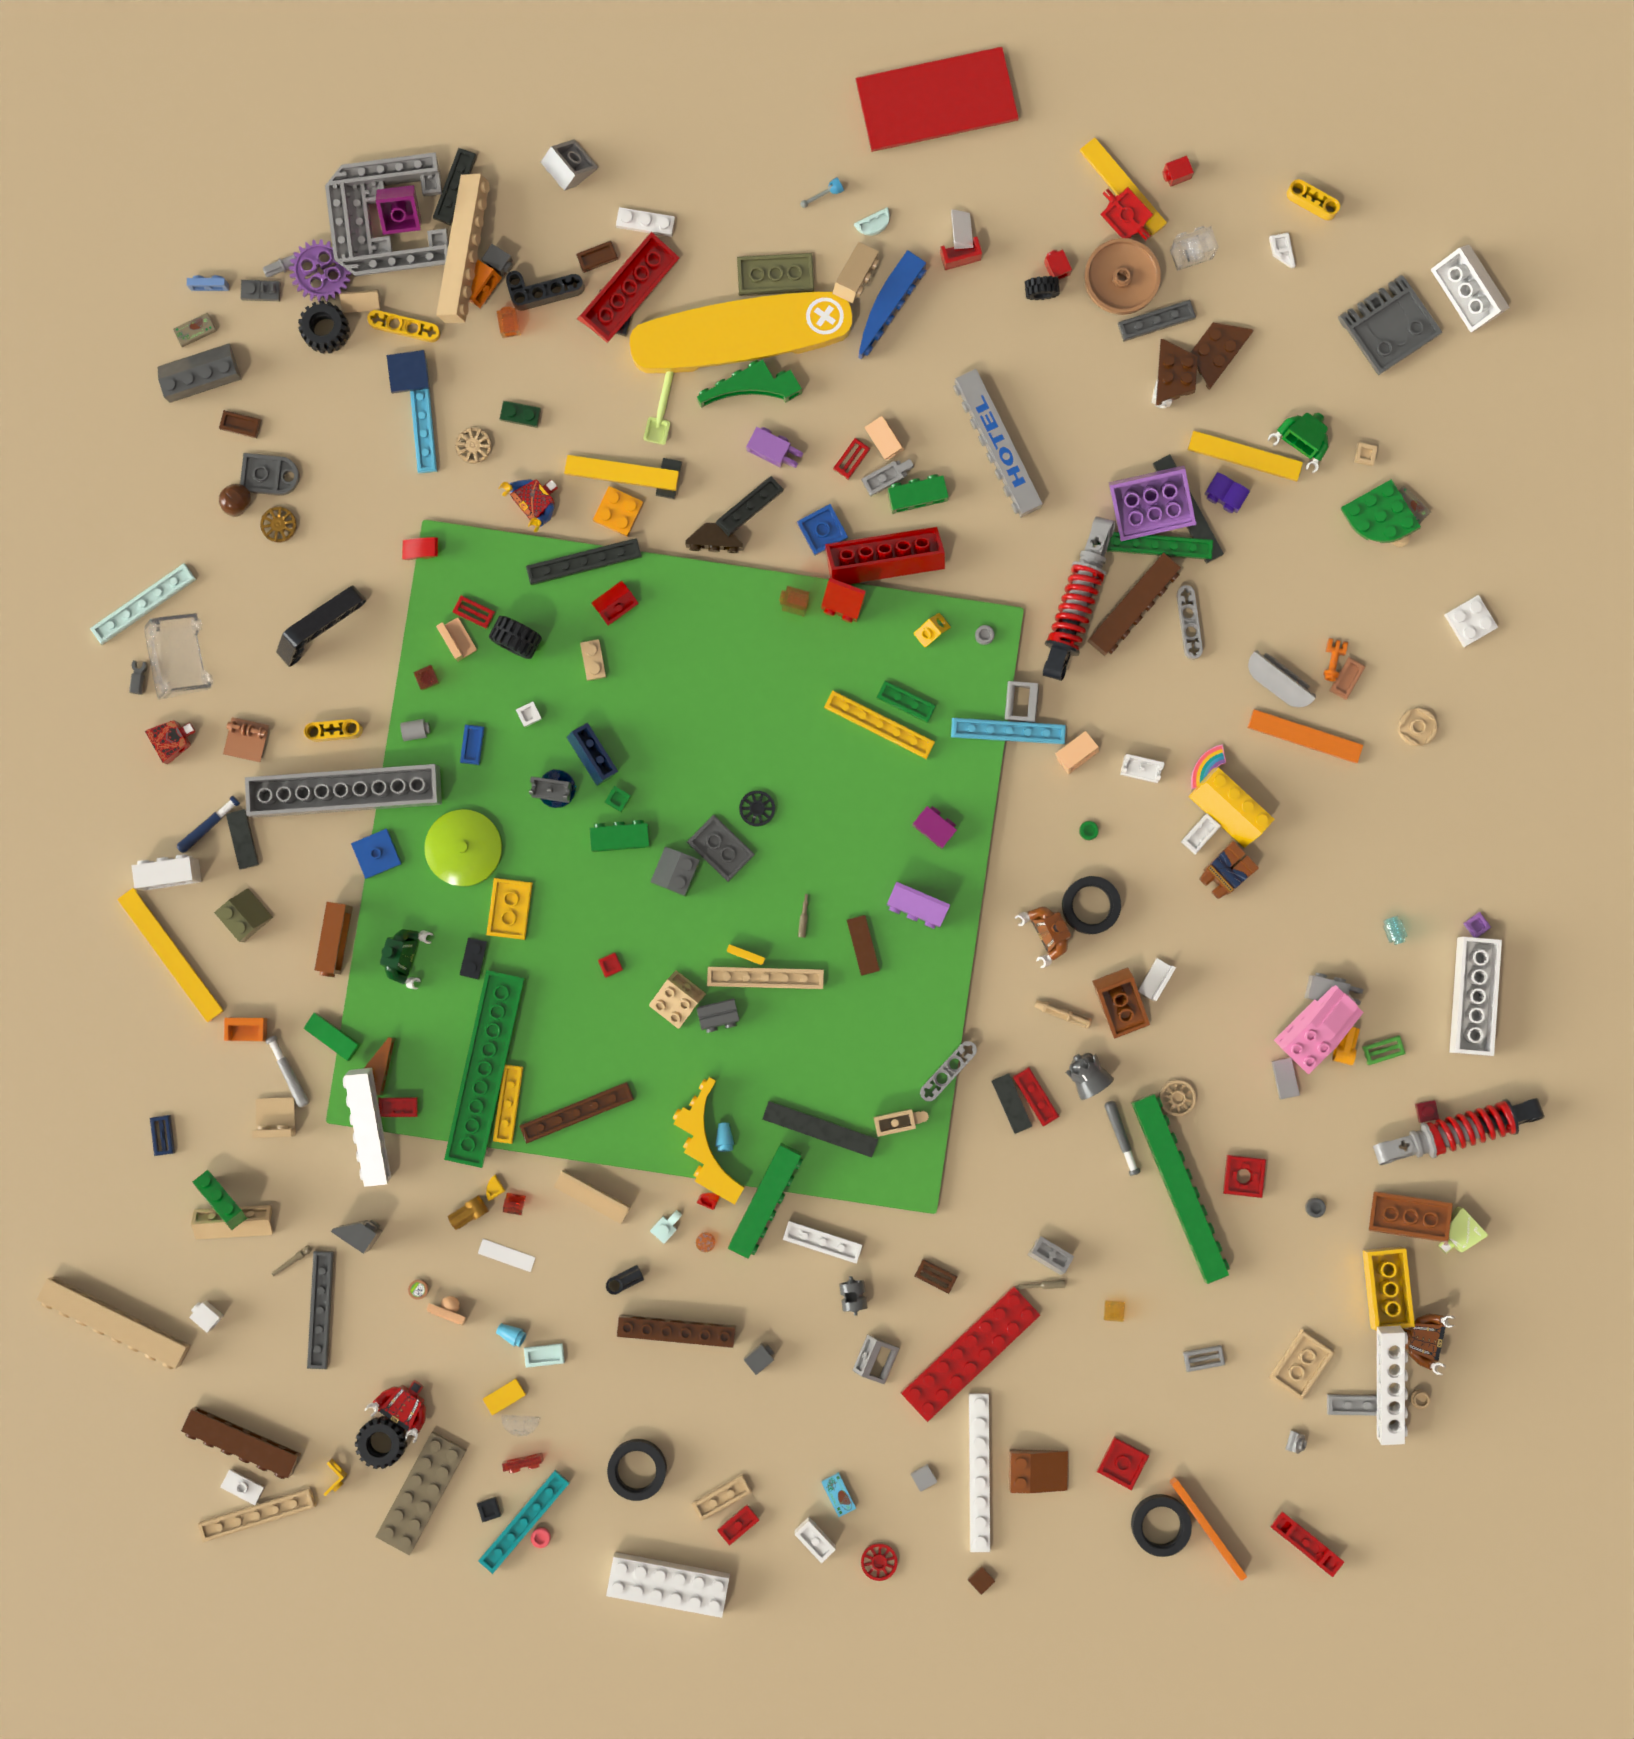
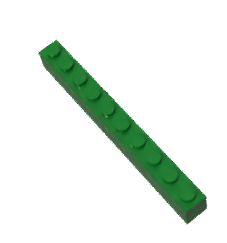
[1131,1094,1230,1284]

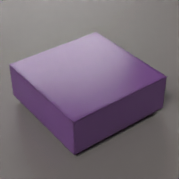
[1463,912,1491,938]

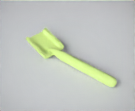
[643,372,674,445]

